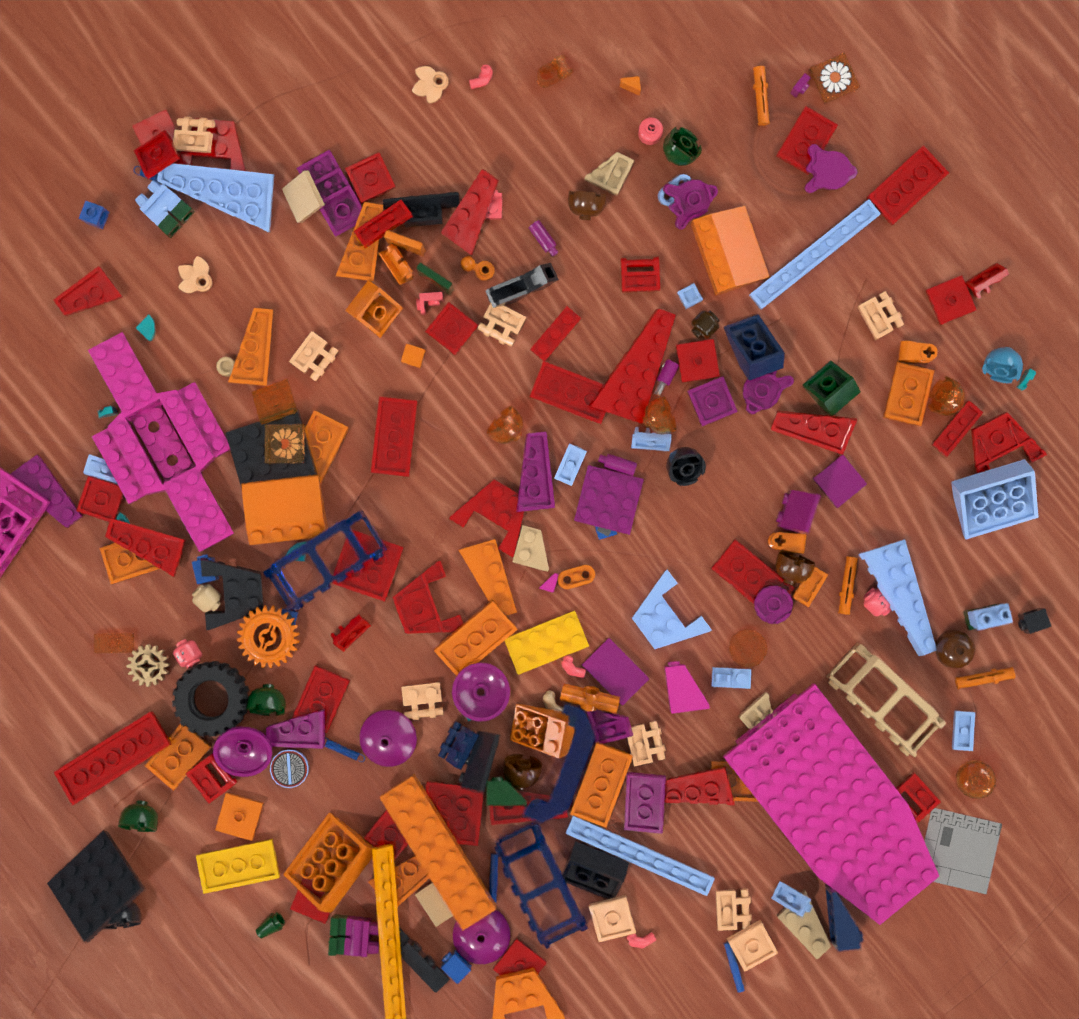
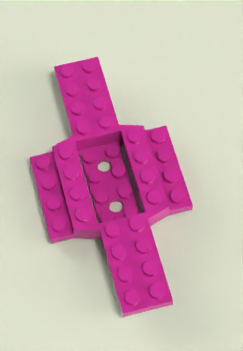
[88,332,234,552]

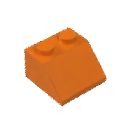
[345,280,403,338]

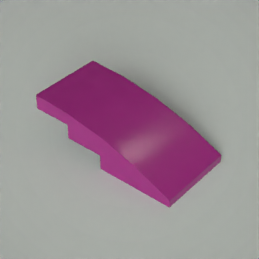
[296,149,362,237]

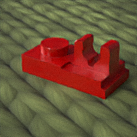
[965,263,1009,299]
[331,614,371,652]

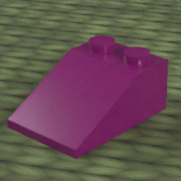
[776,490,820,534]

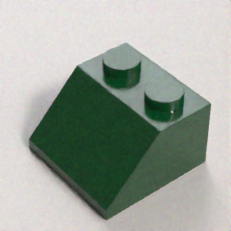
[802,361,861,416]
[487,777,527,806]

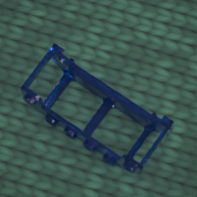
[263,511,387,612]
[523,703,596,823]
[494,821,588,949]

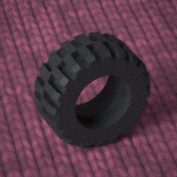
[172,661,250,737]

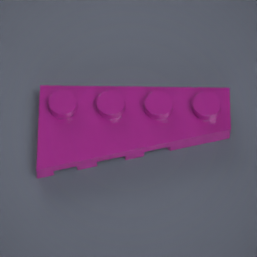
[516,432,555,512]
[11,455,84,528]

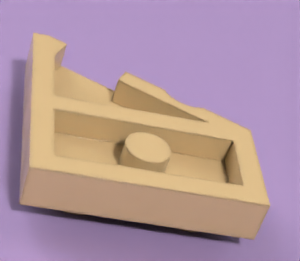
[585,152,634,196]
[513,525,549,572]
[738,692,773,730]

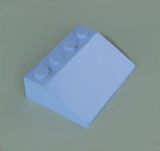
[951,459,1039,540]

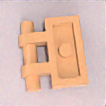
[173,117,215,153]
[857,291,904,340]
[478,303,526,347]
[289,331,338,381]
[401,682,444,720]
[627,721,666,766]
[715,888,752,931]

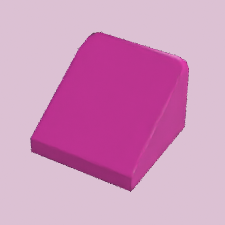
[539,573,558,592]

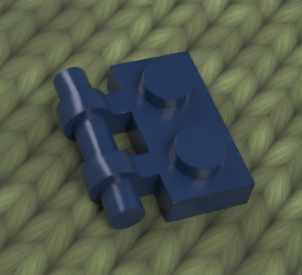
[438,721,479,770]

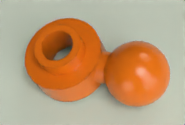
[460,256,495,281]

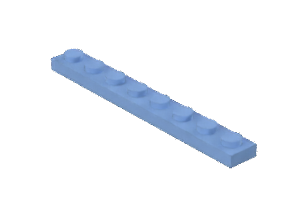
[749,200,881,310]
[565,816,715,896]

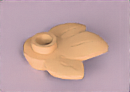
[412,66,449,103]
[178,256,212,293]

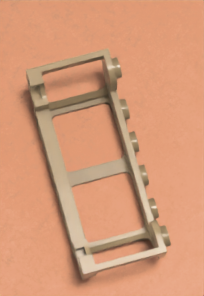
[826,643,946,757]

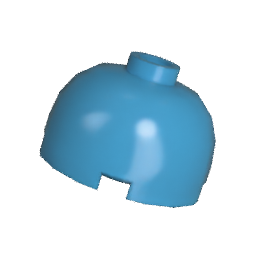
[982,347,1023,383]

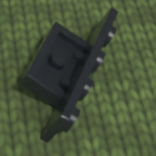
[383,192,460,228]
[399,927,450,993]

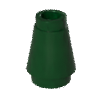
[256,912,285,939]

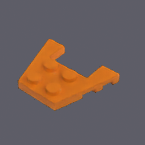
[492,968,565,1019]

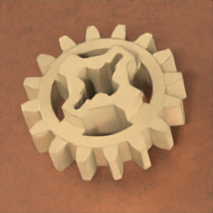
[127,644,170,687]

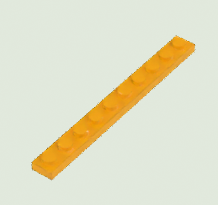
[372,844,406,1019]

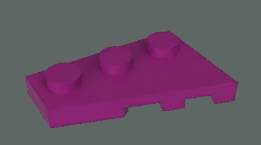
[266,709,325,749]

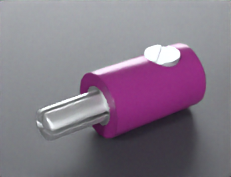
[654,359,679,396]

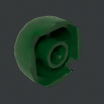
[663,127,702,166]
[246,684,286,716]
[118,800,158,833]

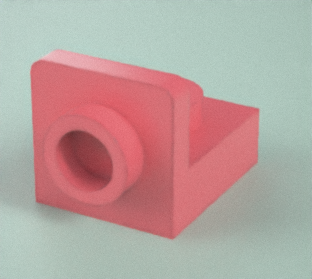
[486,190,502,220]
[416,292,444,315]

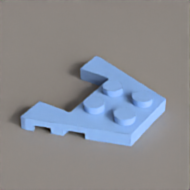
[632,570,712,649]

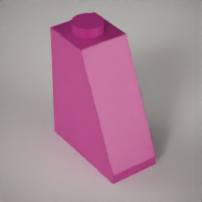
[664,661,710,714]

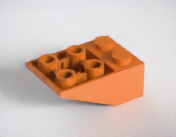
[510,704,577,758]

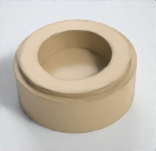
[216,357,235,377]

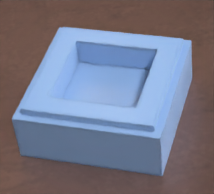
[677,283,703,309]

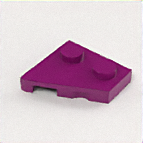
[587,710,633,744]

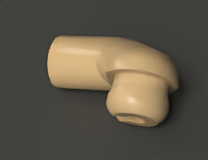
[543,690,566,712]

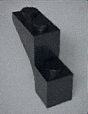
[485,263,559,308]

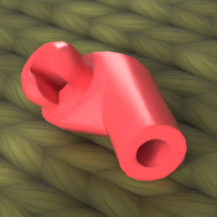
[469,65,493,90]
[561,656,586,678]
[627,932,657,949]

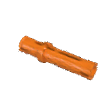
[753,66,770,126]
[838,556,858,615]
[955,667,1015,690]

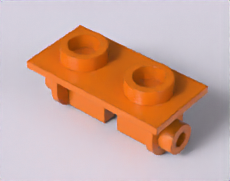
[379,244,414,285]

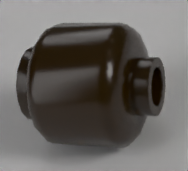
[691,310,720,339]

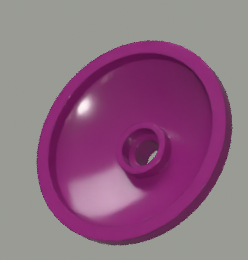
[452,663,510,721]
[360,710,417,767]
[213,727,272,777]
[453,909,510,964]

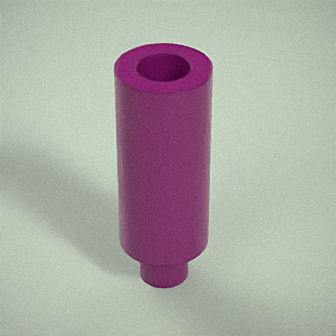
[528,220,558,257]
[598,454,637,476]

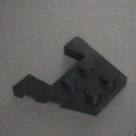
[200,558,264,630]

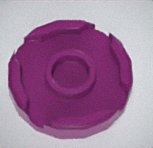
[754,586,793,624]

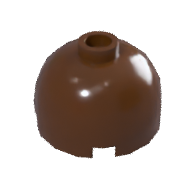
[568,191,606,220]
[775,551,815,585]
[936,630,975,669]
[503,754,542,790]

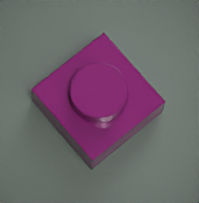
[790,73,811,98]

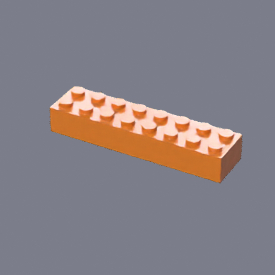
[379,774,497,930]

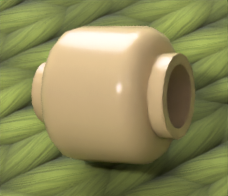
[192,584,221,612]

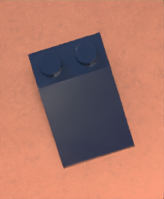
[724,315,785,380]
[825,884,863,951]

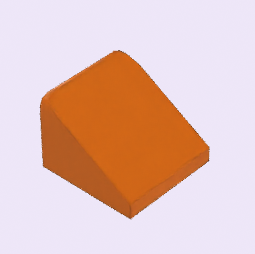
[620,76,641,95]
[401,344,425,368]

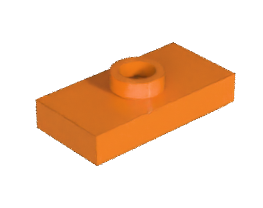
[791,567,828,608]

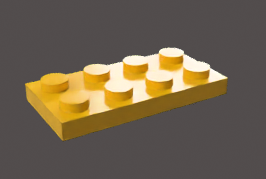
[505,611,589,675]
[196,839,280,894]

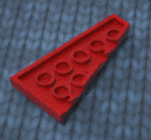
[589,309,676,424]

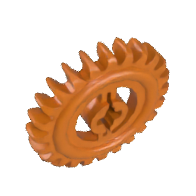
[236,605,300,668]

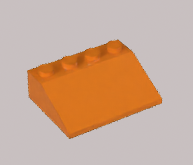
[691,206,770,296]
[241,474,328,545]
[283,812,375,913]

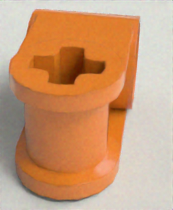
[898,341,938,363]
[768,532,807,554]

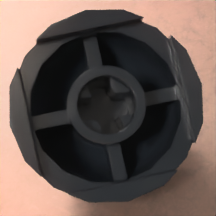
[666,447,706,486]
[104,902,142,930]

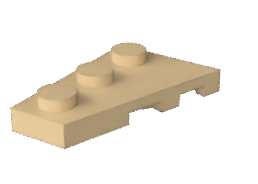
[777,889,831,960]

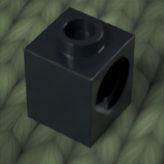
[1018,608,1052,634]

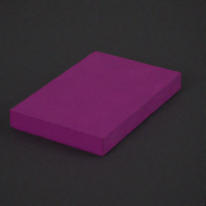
[582,638,649,706]
[624,772,666,834]

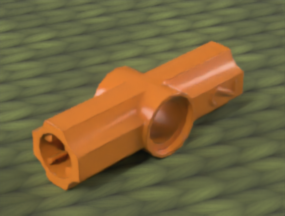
[560,683,620,714]

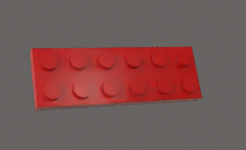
[54,711,172,806]

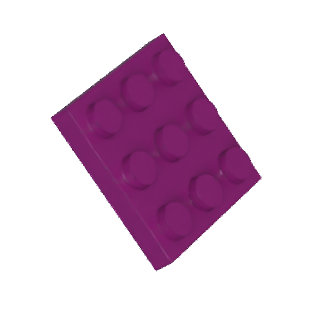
[574,465,644,535]

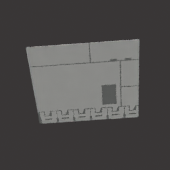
[924,808,1002,894]

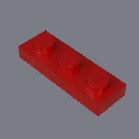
[353,200,413,249]
[530,306,581,361]
[931,400,984,457]

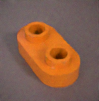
[558,565,595,589]

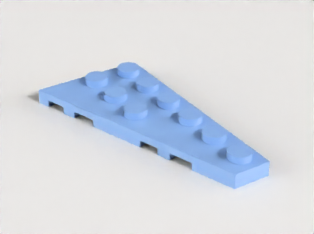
[157,163,274,232]
[859,540,937,656]

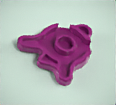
[805,144,857,193]
[663,179,718,230]
[742,371,794,414]

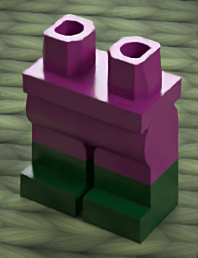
[328,914,380,957]

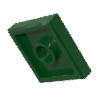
[416,263,454,296]

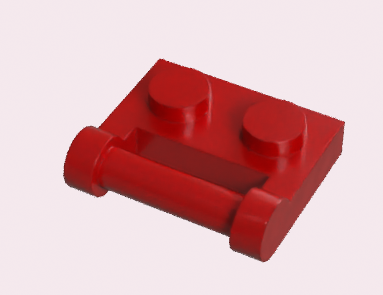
[620,257,660,293]
[185,752,237,804]
[896,772,941,824]

